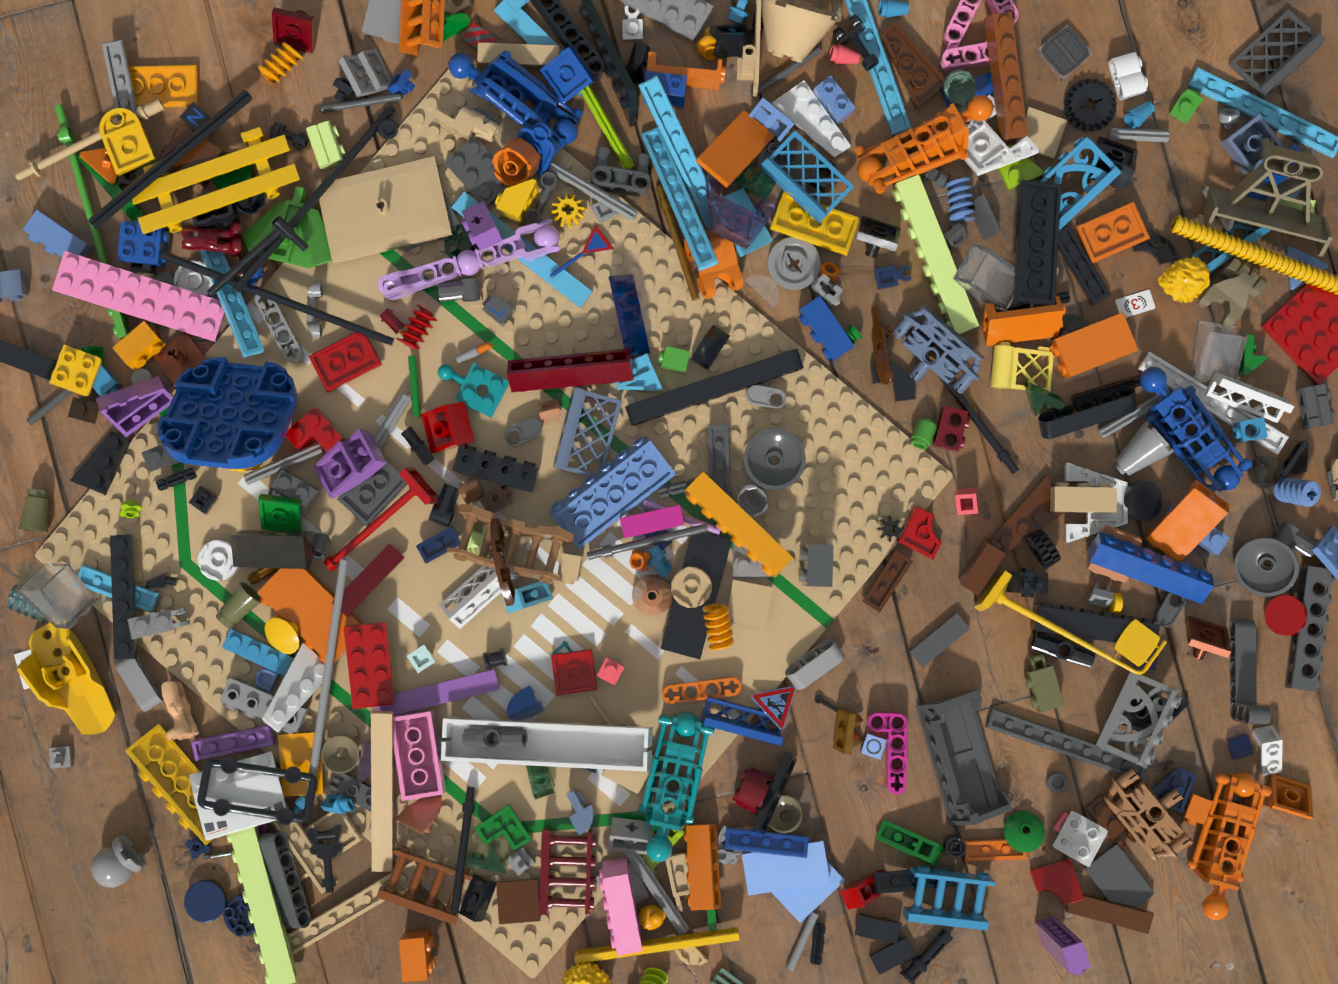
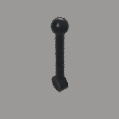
[814,695,838,713]

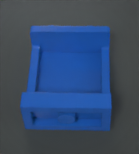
[644,71,687,109]

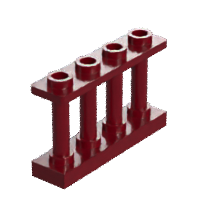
[539,827,596,916]

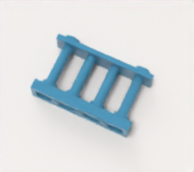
[903,865,996,930]

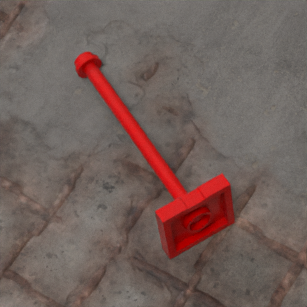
[324,467,439,571]

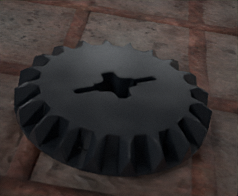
[1064,78,1117,131]

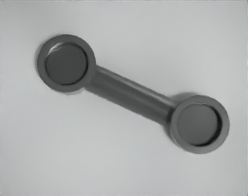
[525,172,558,225]

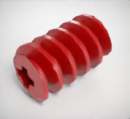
[396,304,437,350]

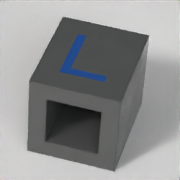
[482,293,516,327]

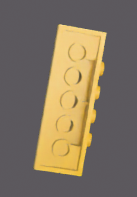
[125,724,213,846]

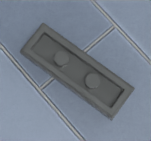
[909,613,970,668]

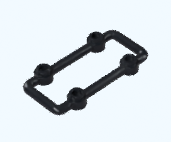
[197,757,317,825]

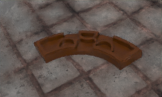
[490,518,515,606]

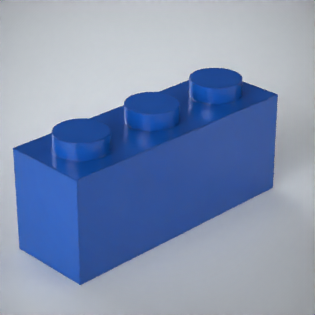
[798,296,854,362]

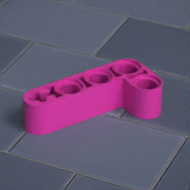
[866,711,907,795]

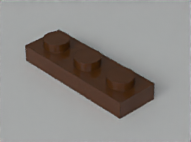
[862,550,913,613]

